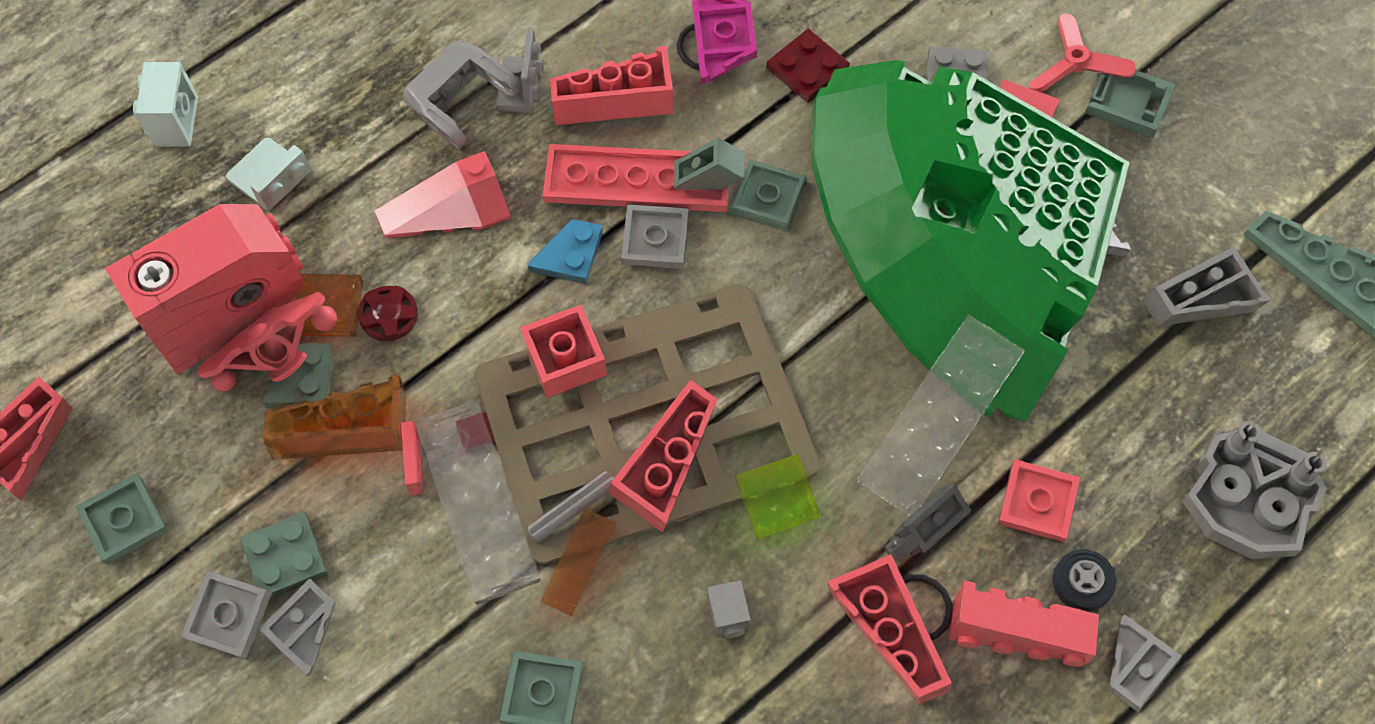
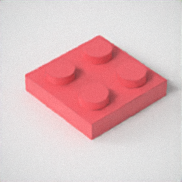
[998,459,1080,543]

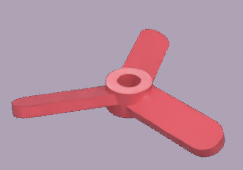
[1029,14,1136,92]

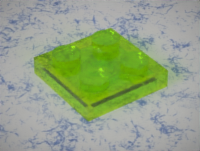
[734,453,821,540]

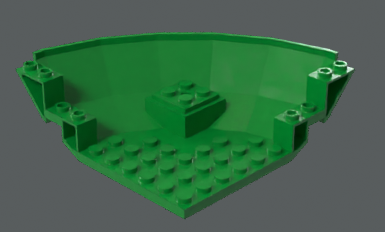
[810,60,1130,423]

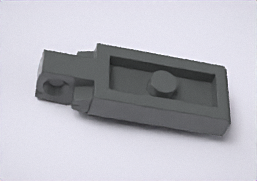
[884,483,971,561]

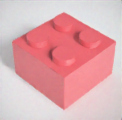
[520,305,607,398]

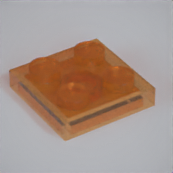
[295,274,363,337]

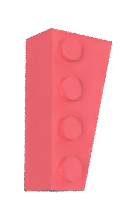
[550,45,674,125]
[609,380,717,533]
[827,555,952,705]
[949,580,1099,667]

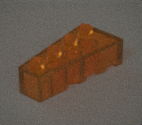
[263,374,406,460]

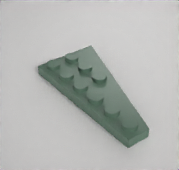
[1243,210,1375,338]

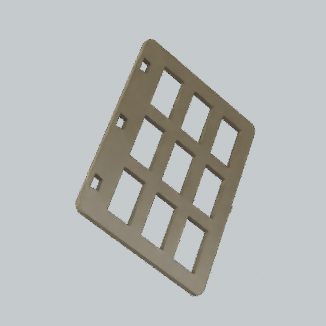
[475,284,820,565]

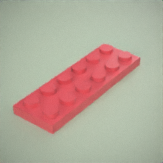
[543,144,728,212]

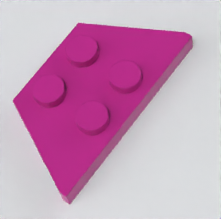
[691,0,757,85]

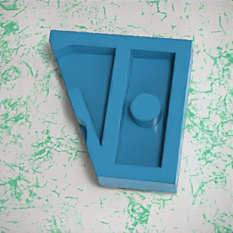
[528,219,603,284]

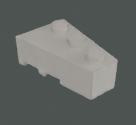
[1142,247,1270,326]

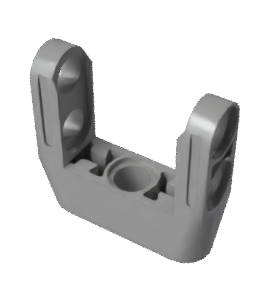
[403,40,522,150]

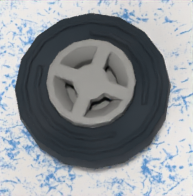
[1052,549,1117,612]

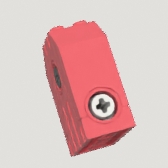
[105,204,304,375]

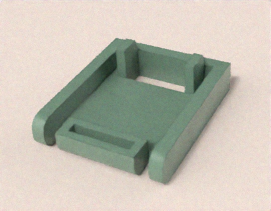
[1086,71,1175,138]

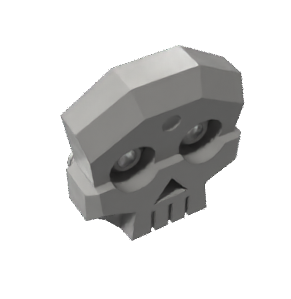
[1182,421,1327,559]

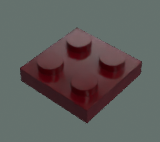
[766,28,850,103]

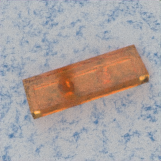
[541,508,615,617]

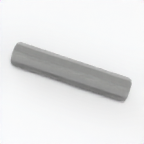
[528,471,614,543]

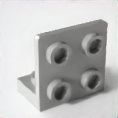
[496,30,544,114]

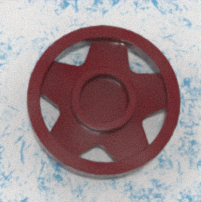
[358,285,418,341]

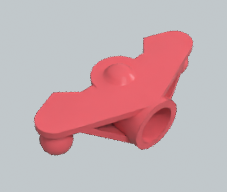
[197,292,337,392]

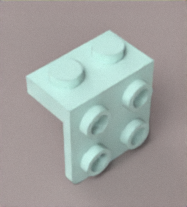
[226,138,311,212]

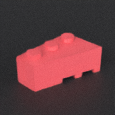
[0,377,72,500]

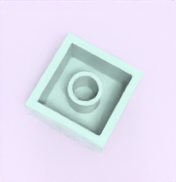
[133,62,198,147]

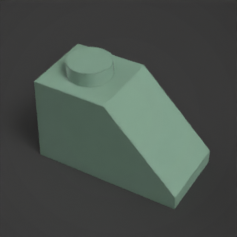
[674,138,744,190]

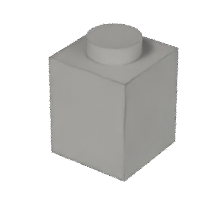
[707,580,751,638]

